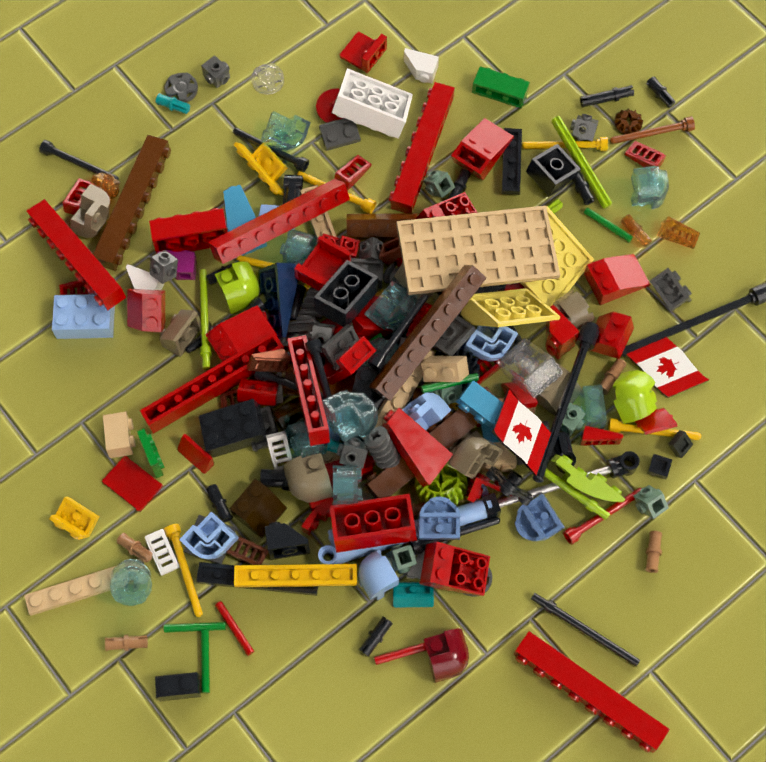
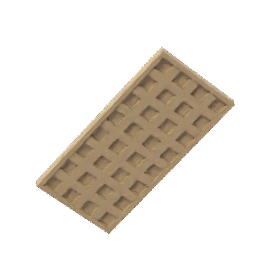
[396,206,560,295]

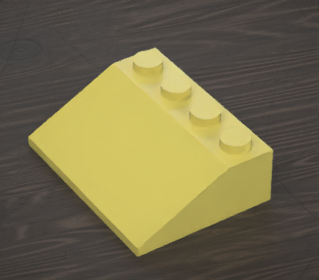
[461,288,560,327]

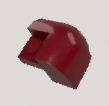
[423,628,470,683]

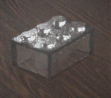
[497,338,564,398]

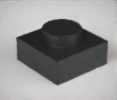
[668,430,693,458]

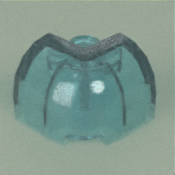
[261,111,311,151]
[631,166,669,210]
[364,281,418,330]
[322,390,378,442]

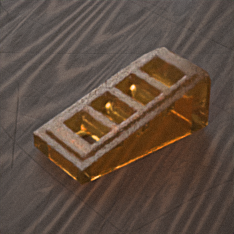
[657,216,700,249]

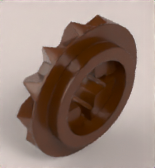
[614,108,643,134]

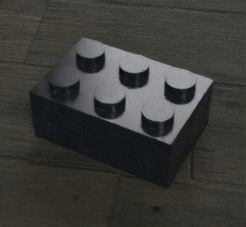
[314,260,379,327]
[199,399,267,458]

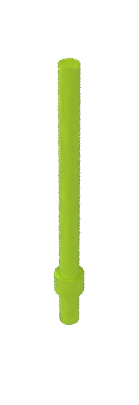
[199,269,212,370]
[508,450,610,520]

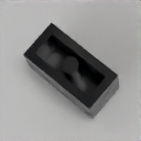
[155,672,201,702]

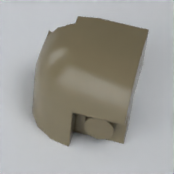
[70,184,110,238]
[448,437,503,479]
[283,453,333,503]

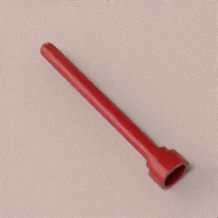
[563,488,642,545]

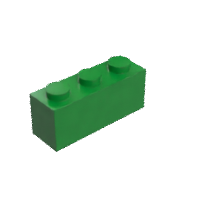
[472,66,530,109]

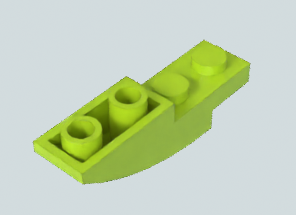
[551,454,625,502]

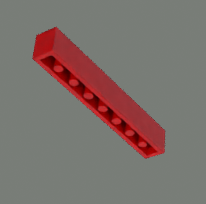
[389,82,455,213]
[208,179,350,264]
[27,199,126,310]
[139,332,284,434]
[513,631,670,753]

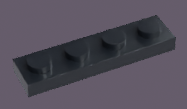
[502,128,522,195]

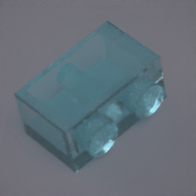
[580,385,607,429]

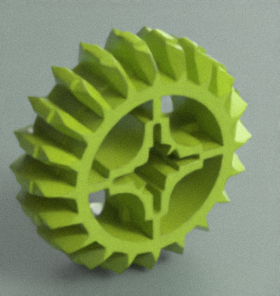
[414,461,468,505]

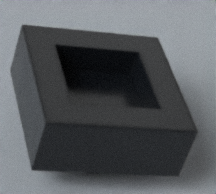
[647,454,672,479]

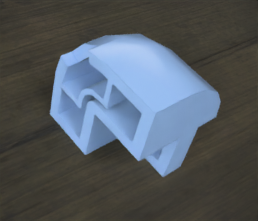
[465,326,518,362]
[403,392,451,430]
[179,512,239,560]
[358,549,399,601]

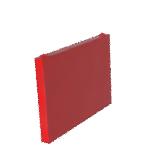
[102,456,163,512]

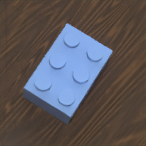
[52,294,115,339]

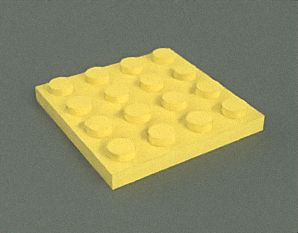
[521,206,594,307]

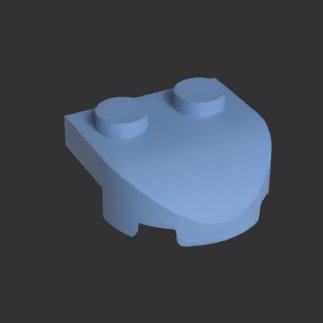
[515,494,565,541]
[419,497,460,540]

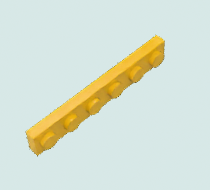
[234,564,357,587]

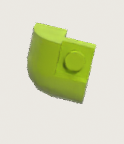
[215,261,260,315]
[613,370,657,424]

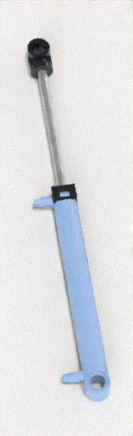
[318,451,640,564]

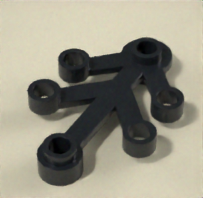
[485,466,533,506]

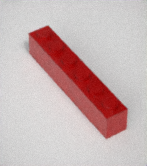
[287,335,330,446]

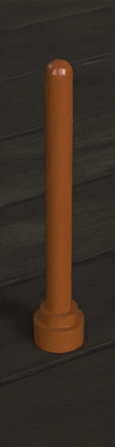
[610,116,695,144]

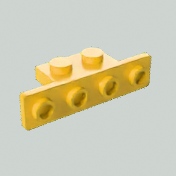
[233,142,288,196]

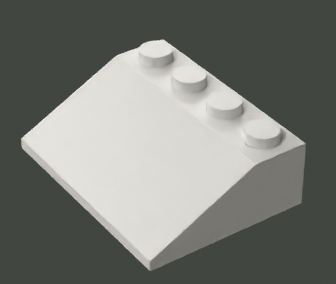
[332,68,413,139]

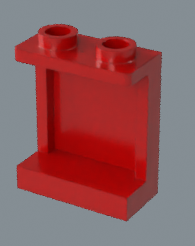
[294,236,351,291]
[324,336,376,385]

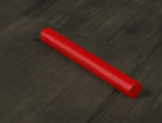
[215,601,255,656]
[374,643,426,665]

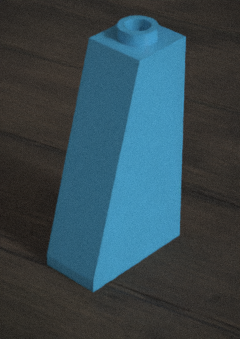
[223,185,267,260]

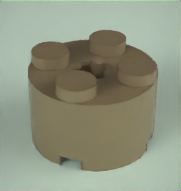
[552,289,594,330]

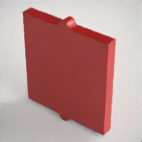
[635,408,677,435]

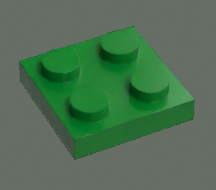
[137,429,165,478]

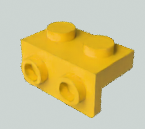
[49,497,100,540]

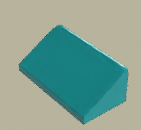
[393,582,434,608]

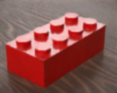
[149,208,228,254]
[329,494,417,553]

